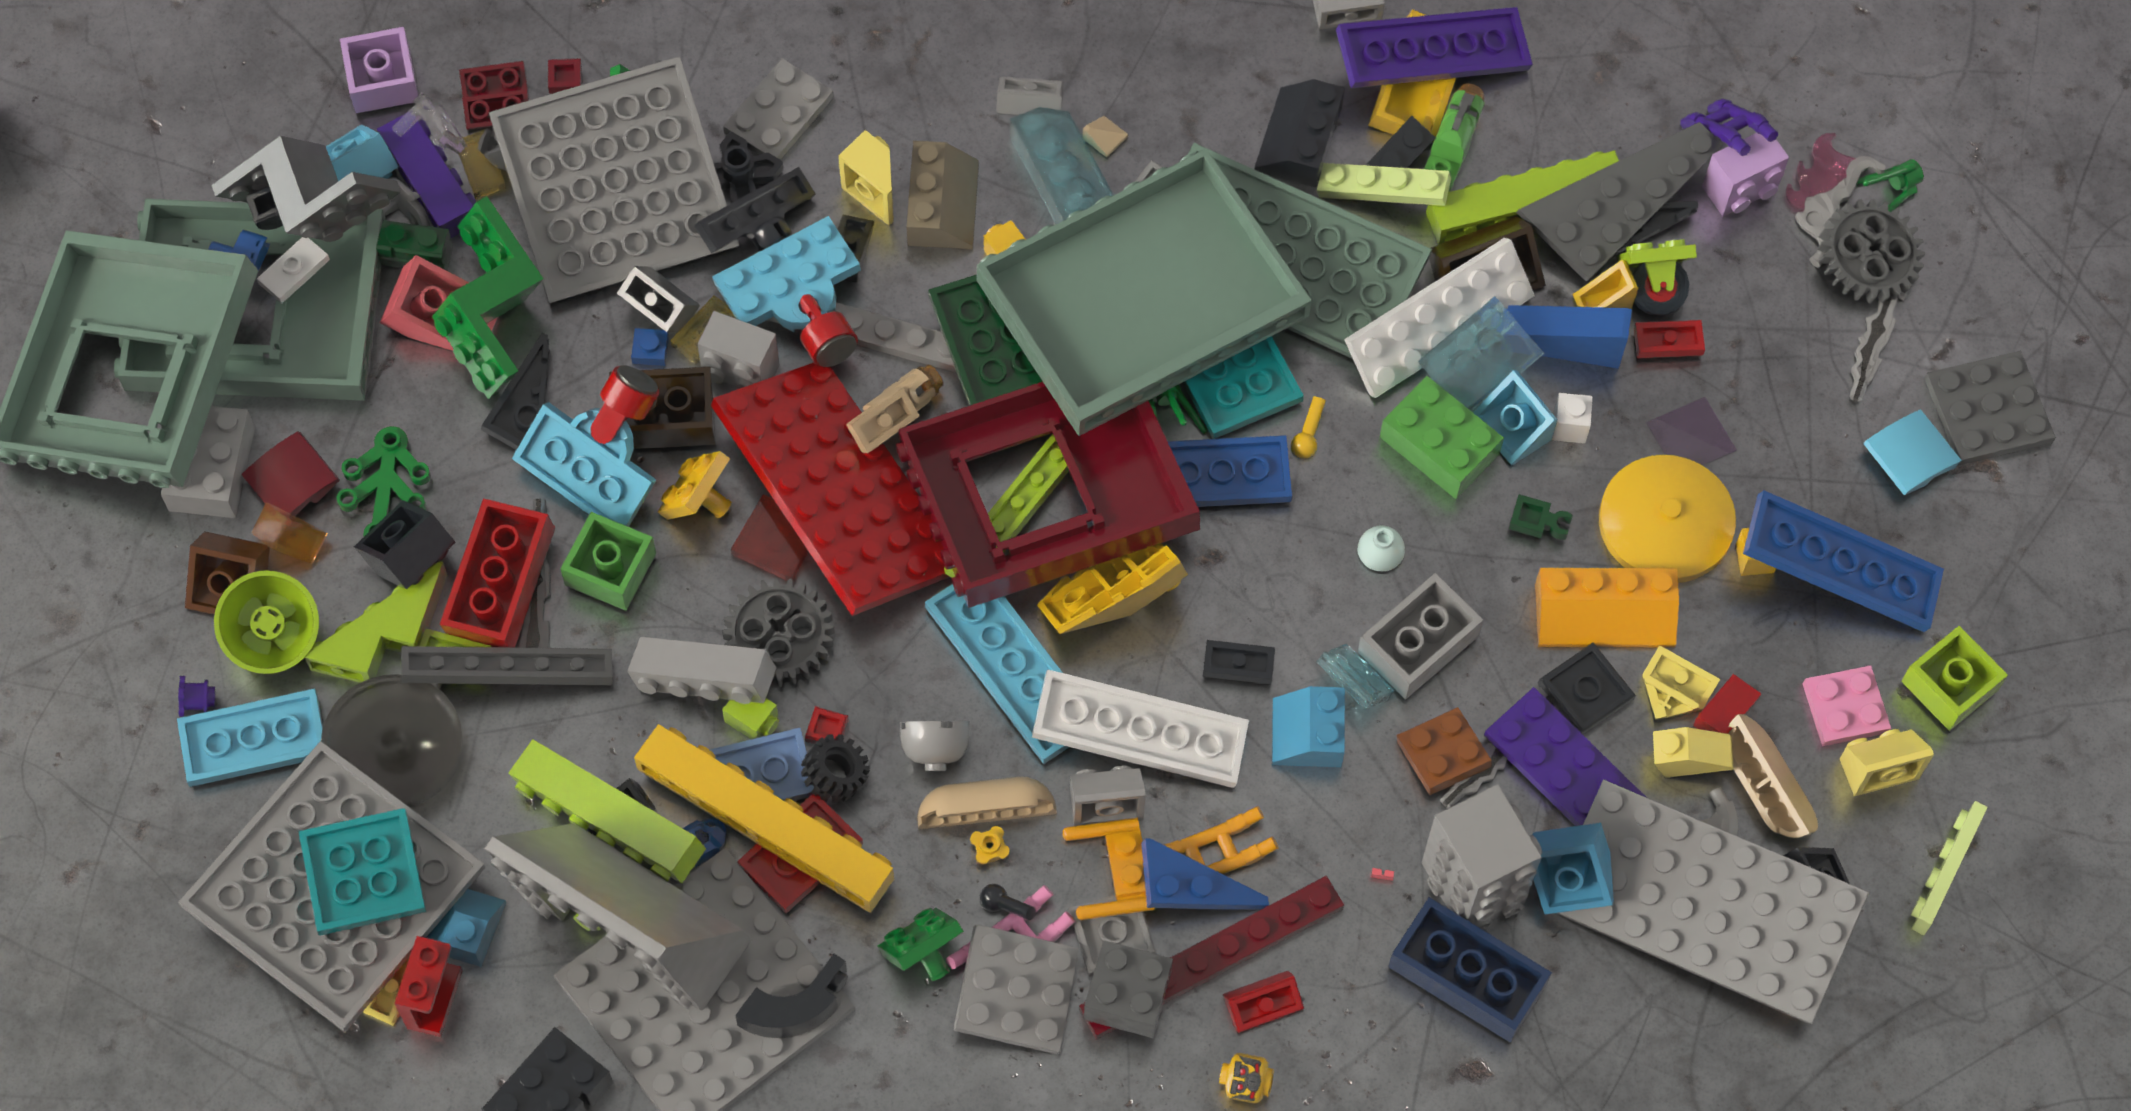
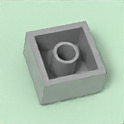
[697,311,779,389]

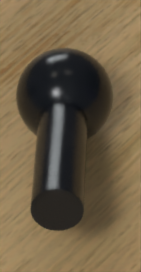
[980,884,1036,920]

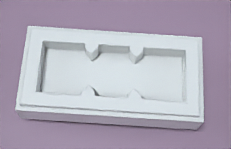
[257,237,330,304]

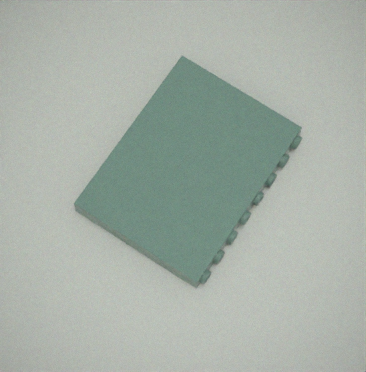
[977,149,1312,436]

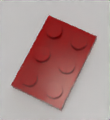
[737,794,863,914]

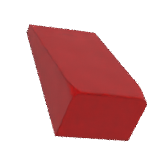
[1693,674,1761,734]

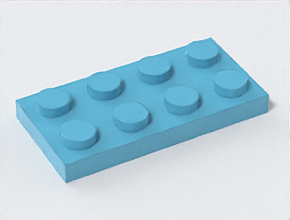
[177,689,326,787]

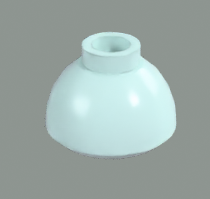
[1357,525,1405,571]

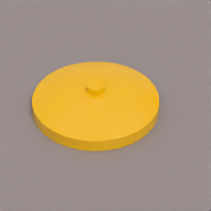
[1599,455,1736,583]

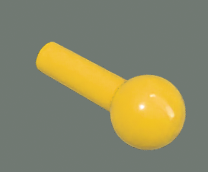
[1291,396,1326,459]

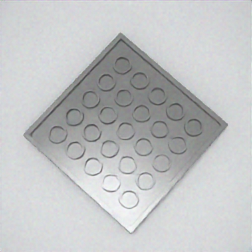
[489,56,739,304]
[178,741,485,1032]
[554,848,855,1111]

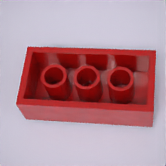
[440,498,555,648]

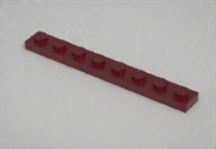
[1079,875,1344,1040]

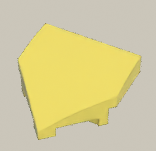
[1642,645,1720,720]

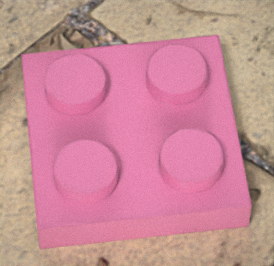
[1803,665,1891,747]

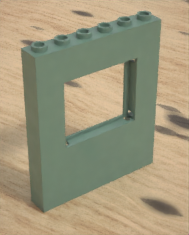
[114,199,386,401]
[0,231,258,488]

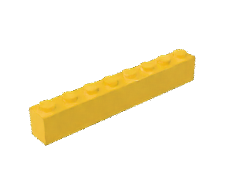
[634,724,894,913]

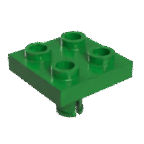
[877,908,964,981]

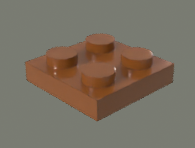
[1397,707,1492,795]

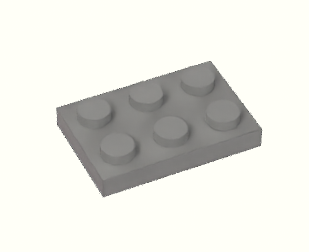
[723,58,834,160]

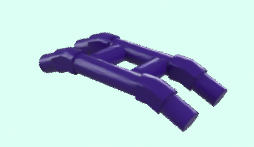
[1680,99,1778,156]

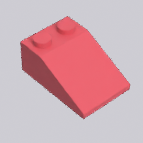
[379,255,498,351]

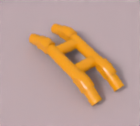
[1163,806,1279,874]

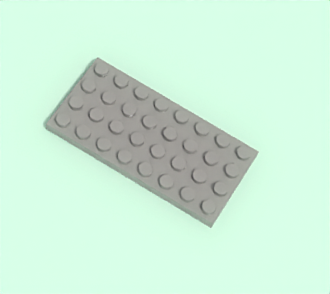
[1556,779,1869,1025]

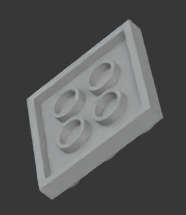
[953,924,1079,1054]

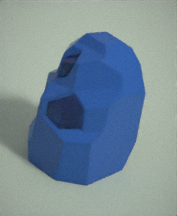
[683,818,726,868]

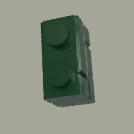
[376,220,453,271]

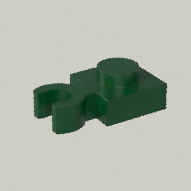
[1509,494,1573,540]

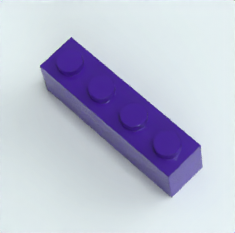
[377,111,476,239]

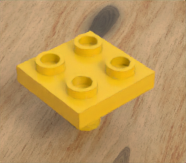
[657,451,732,520]

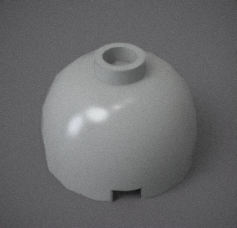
[900,721,970,771]

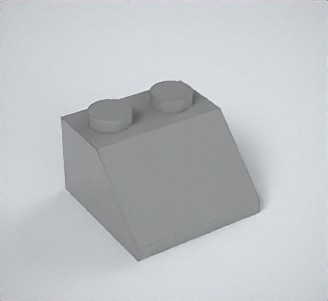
[1070,766,1146,826]

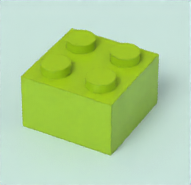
[1901,626,2008,731]

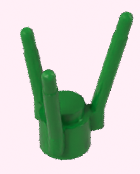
[1856,159,1924,212]
[1148,384,1207,434]

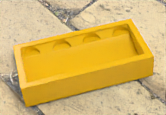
[1368,9,1456,143]

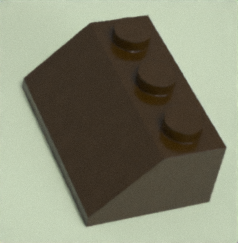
[1429,216,1546,290]
[609,366,715,449]

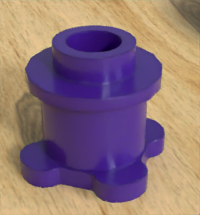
[178,676,215,717]

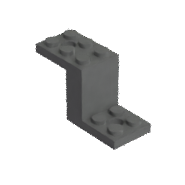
[212,136,401,242]

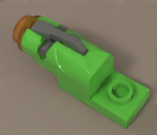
[1424,84,1485,192]

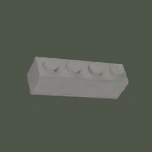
[627,637,776,704]

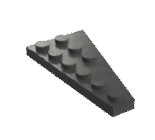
[1516,122,1723,282]

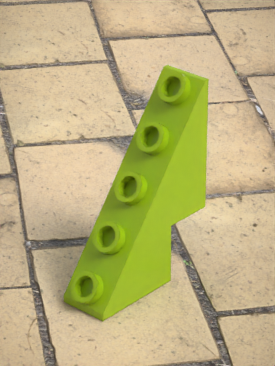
[305,561,448,686]

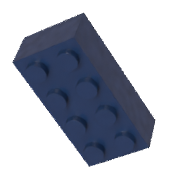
[1388,897,1552,1043]

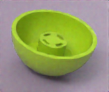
[214,570,319,674]

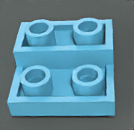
[1864,409,1962,495]

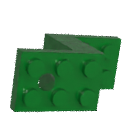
[432,196,544,399]

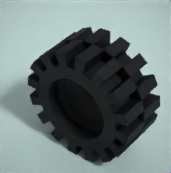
[801,734,870,803]

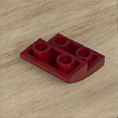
[459,61,529,130]
[241,431,340,524]

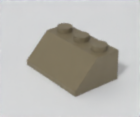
[906,141,979,249]

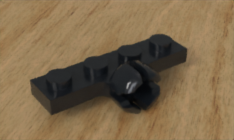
[694,167,816,253]

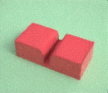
[1371,868,1394,881]

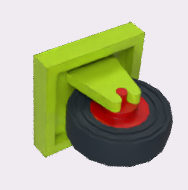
[1617,239,1697,316]

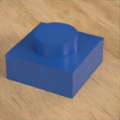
[631,328,669,366]

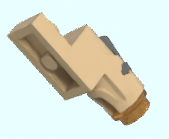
[846,364,944,453]

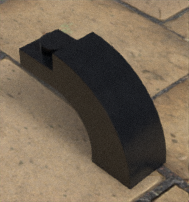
[735,953,848,1038]

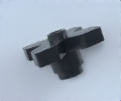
[714,132,784,203]

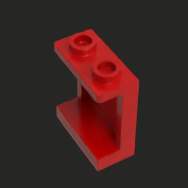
[394,936,463,1037]

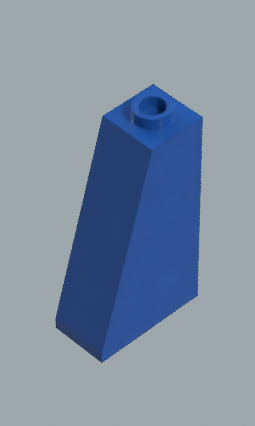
[1496,305,1632,369]

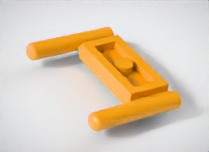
[1062,817,1154,920]

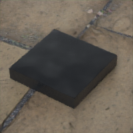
[1538,642,1636,734]

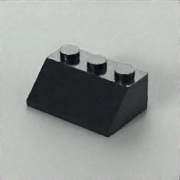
[1254,79,1345,188]

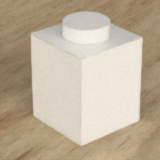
[1552,393,1592,444]

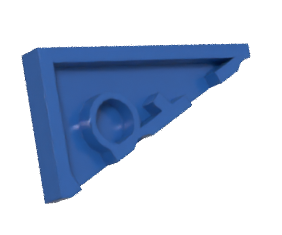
[1141,838,1269,910]

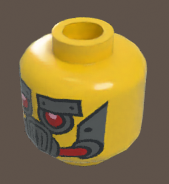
[1219,1053,1274,1104]

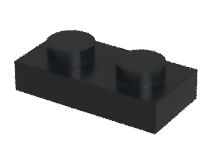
[1367,116,1436,168]
[1203,640,1275,684]

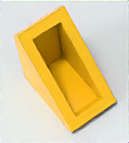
[1572,260,1638,309]

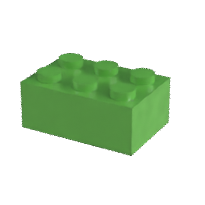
[1380,376,1504,499]

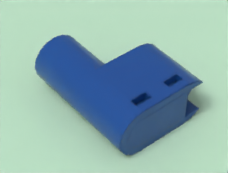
[208,230,270,271]

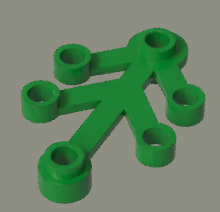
[337,426,431,537]

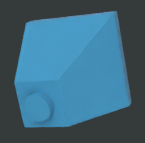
[426,889,506,967]

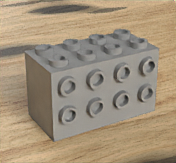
[1421,784,1542,930]

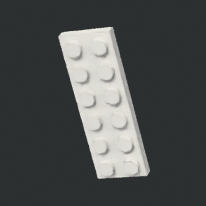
[1344,238,1535,398]
[1032,669,1249,788]

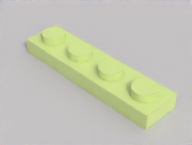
[1316,163,1451,206]
[1911,801,1988,935]

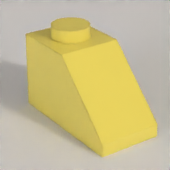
[1653,727,1734,778]

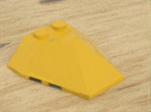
[1037,543,1188,634]

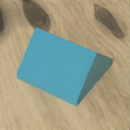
[1473,370,1558,465]

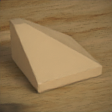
[1083,116,1128,158]

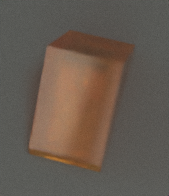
[251,502,328,564]

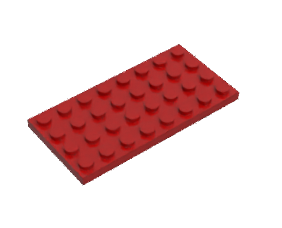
[711,362,950,616]

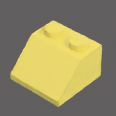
[838,130,894,226]
[1840,729,1934,797]

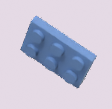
[710,727,814,819]

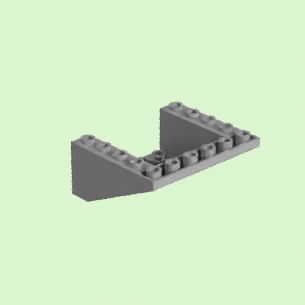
[484,823,751,1011]

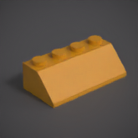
[1535,568,1679,648]

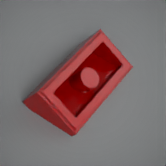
[1223,971,1305,1033]

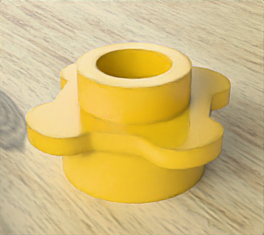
[970,826,1009,864]

